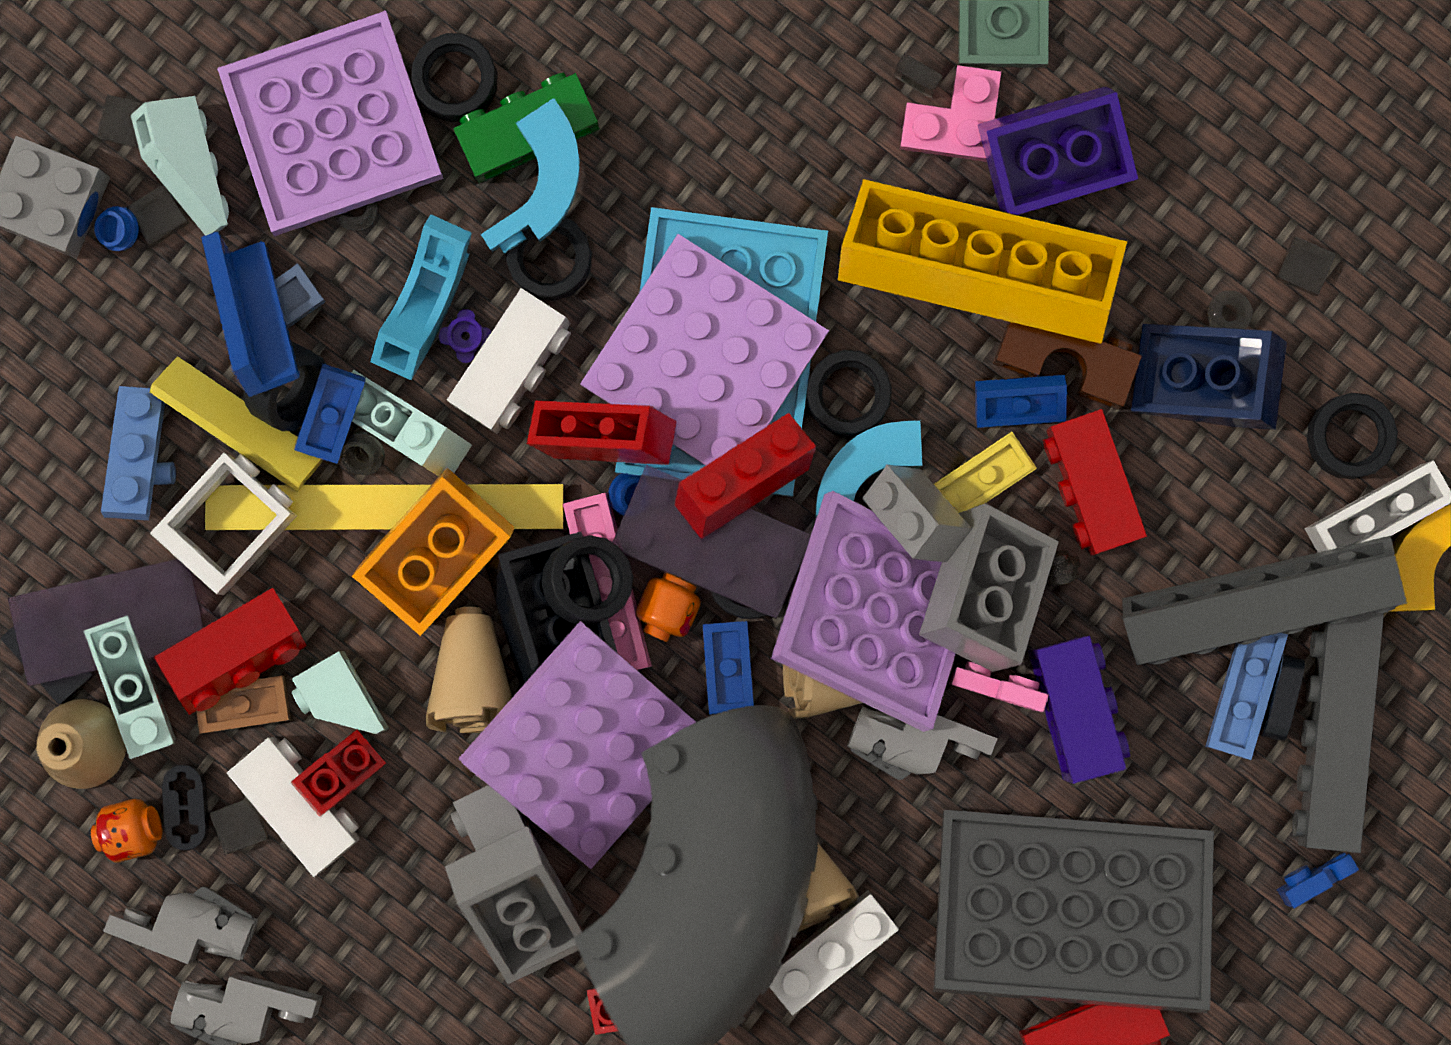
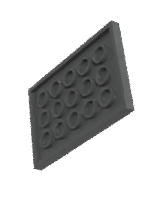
[933,810,1214,1013]

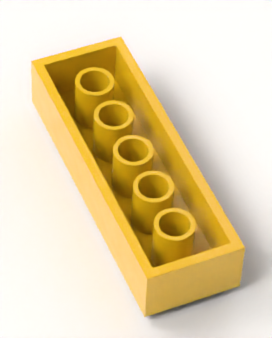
[838,179,1127,344]

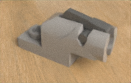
[847,706,998,780]
[103,886,258,964]
[170,972,323,1045]

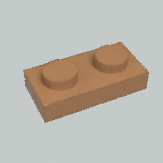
[196,675,291,734]

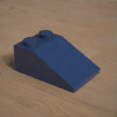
[1131,324,1287,430]

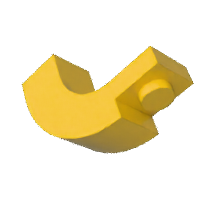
[1389,504,1451,612]

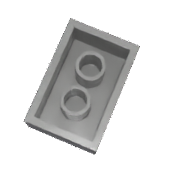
[919,503,1059,672]
[445,826,584,984]

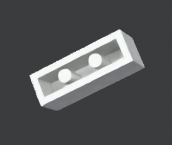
[447,288,571,434]
[1304,460,1451,552]
[227,737,361,877]
[770,890,899,1016]

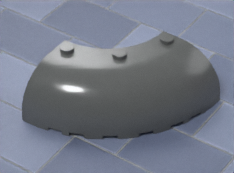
[574,705,818,1045]

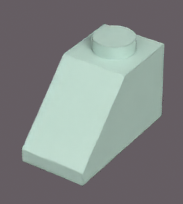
[291,651,389,734]

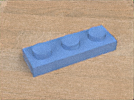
[101,386,165,521]
[1205,632,1288,760]

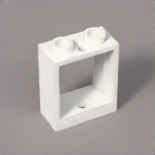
[150,453,297,595]

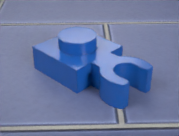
[1277,852,1359,908]

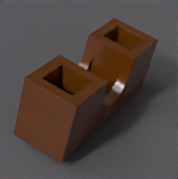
[993,321,1142,410]

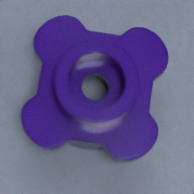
[439,309,491,363]

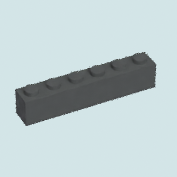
[1122,536,1407,665]
[1292,612,1384,853]

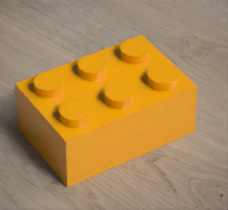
[352,468,514,636]

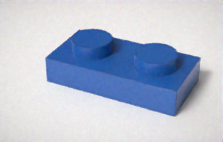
[294,363,366,464]
[975,375,1067,428]
[703,621,754,714]

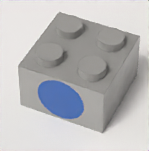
[0,136,110,259]

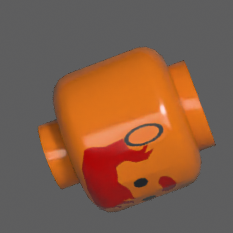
[636,573,701,642]
[91,799,163,862]

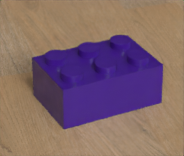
[977,86,1138,215]
[1028,636,1130,784]

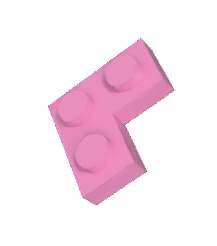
[900,65,1001,162]
[949,661,1048,712]

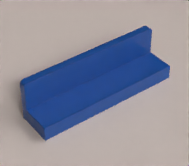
[201,231,299,397]

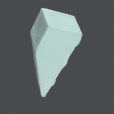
[131,96,229,236]
[351,370,472,476]
[84,615,176,759]

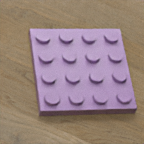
[217,11,443,236]
[580,234,829,465]
[771,491,956,732]
[459,621,696,869]

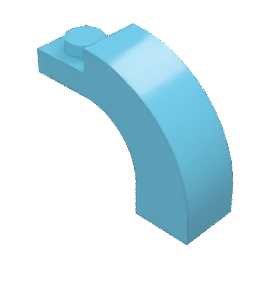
[480,98,580,253]
[370,215,472,380]
[815,420,922,517]

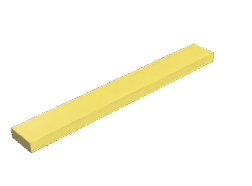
[205,484,564,531]

